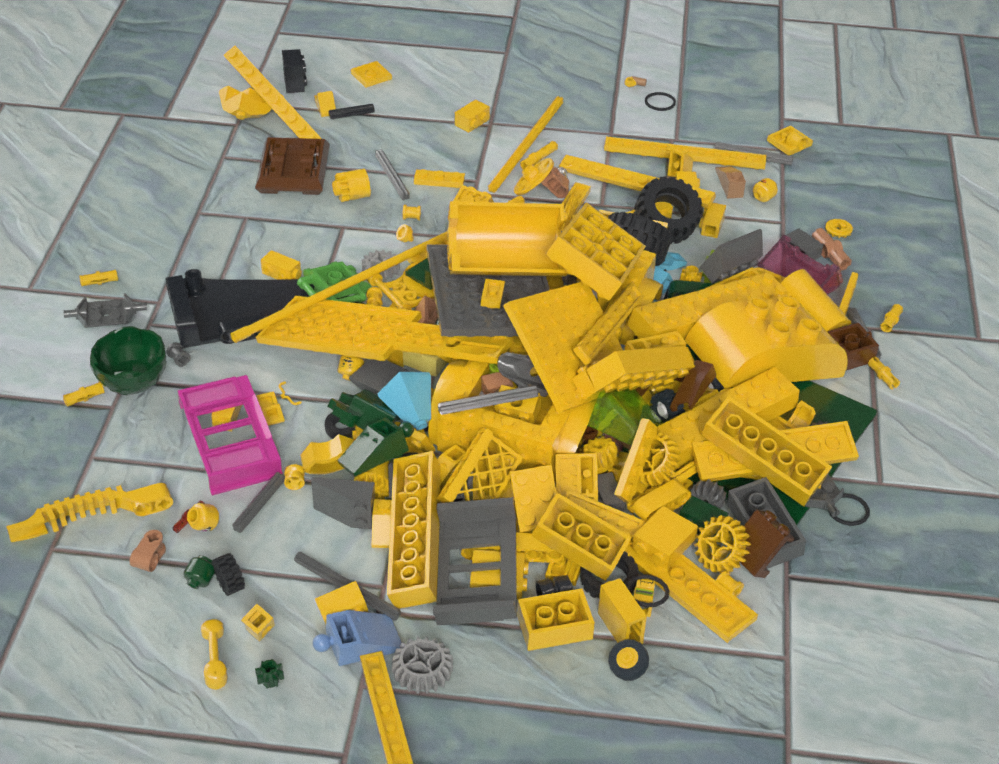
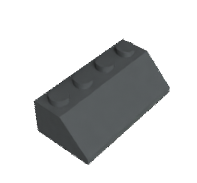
[700,229,763,284]

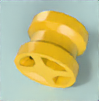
[284,464,305,490]

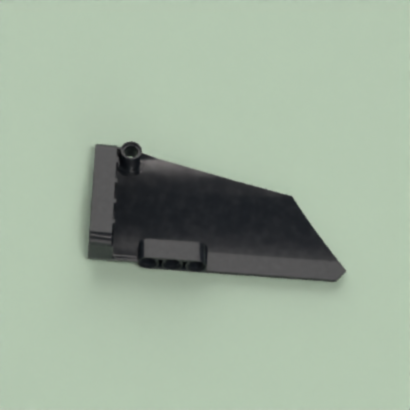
[165,269,364,348]

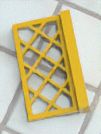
[437,428,523,503]

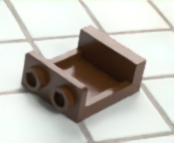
[730,509,795,578]

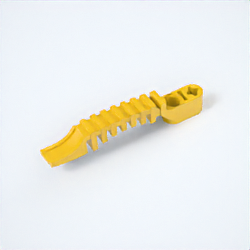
[6,483,173,542]

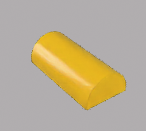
[781,269,851,331]

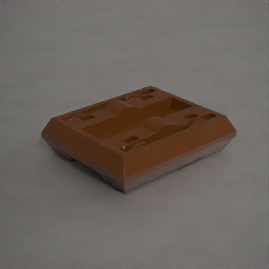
[255,137,330,195]

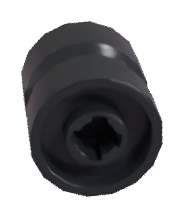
[536,575,573,596]

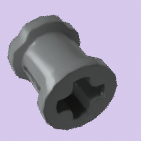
[166,342,190,367]

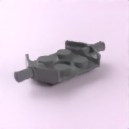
[64,293,147,328]
[805,474,844,517]

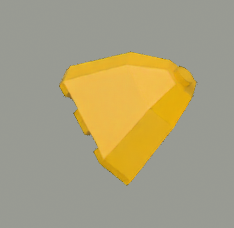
[219,86,284,120]

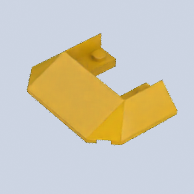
[473,453,598,533]

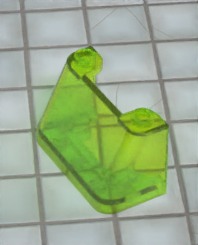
[588,388,663,445]

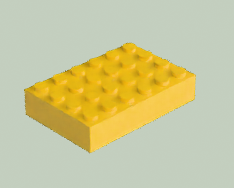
[546,202,646,300]

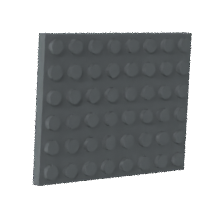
[427,244,550,337]

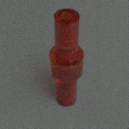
[172,500,205,533]

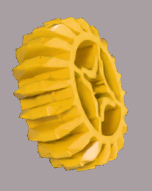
[626,432,681,487]
[693,515,751,573]

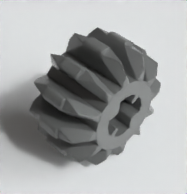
[691,479,727,509]

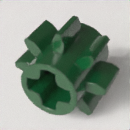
[255,659,284,689]

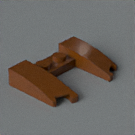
[626,360,716,411]

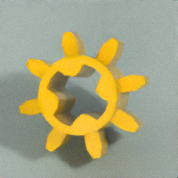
[680,265,702,282]

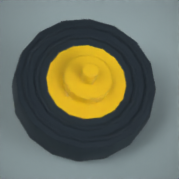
[608,640,649,681]

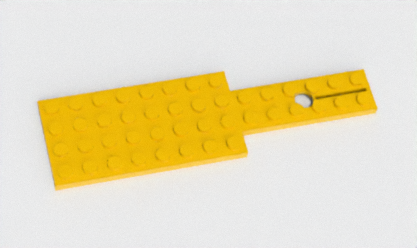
[256,296,515,364]

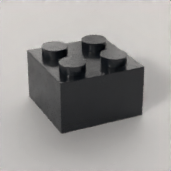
[282,49,307,93]

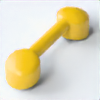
[201,619,228,690]

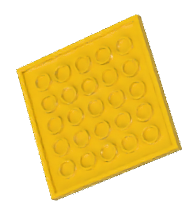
[503,282,629,414]

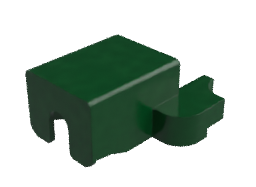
[327,389,400,430]

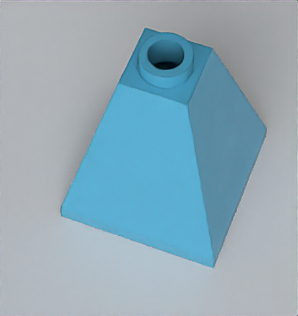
[377,372,431,430]

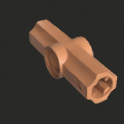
[812,228,852,271]

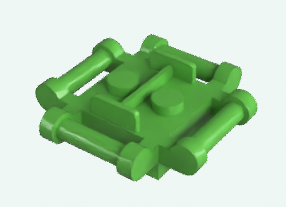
[297,261,371,303]

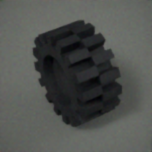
[212,553,245,596]

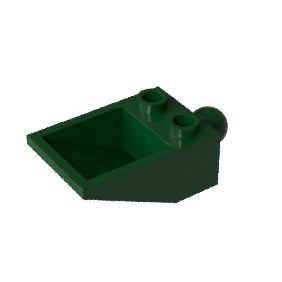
[338,417,414,477]

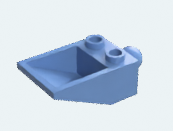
[313,610,402,666]

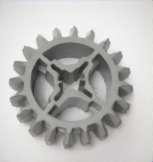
[392,636,453,694]

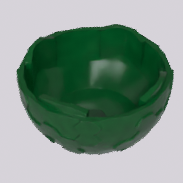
[90,326,167,395]

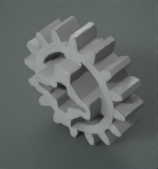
[361,250,400,280]

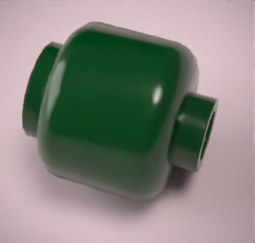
[183,555,215,589]

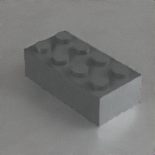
[728,477,806,569]

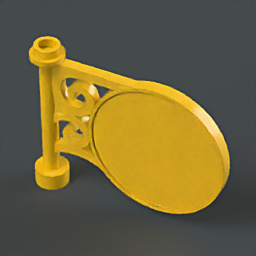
[367,259,435,310]

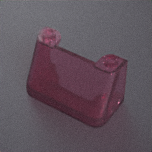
[757,235,843,295]

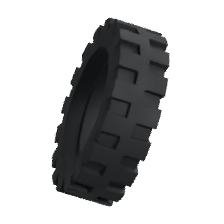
[580,551,638,598]

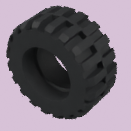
[634,176,703,245]
[608,212,672,266]

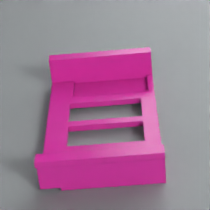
[177,375,283,496]

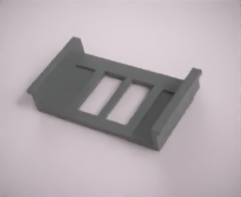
[433,497,517,626]

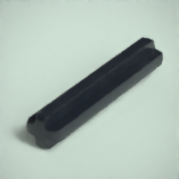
[328,104,375,119]

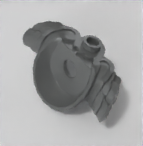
[497,352,549,397]

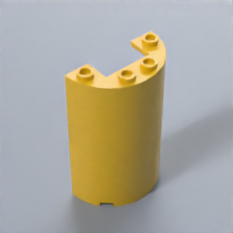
[447,201,569,277]

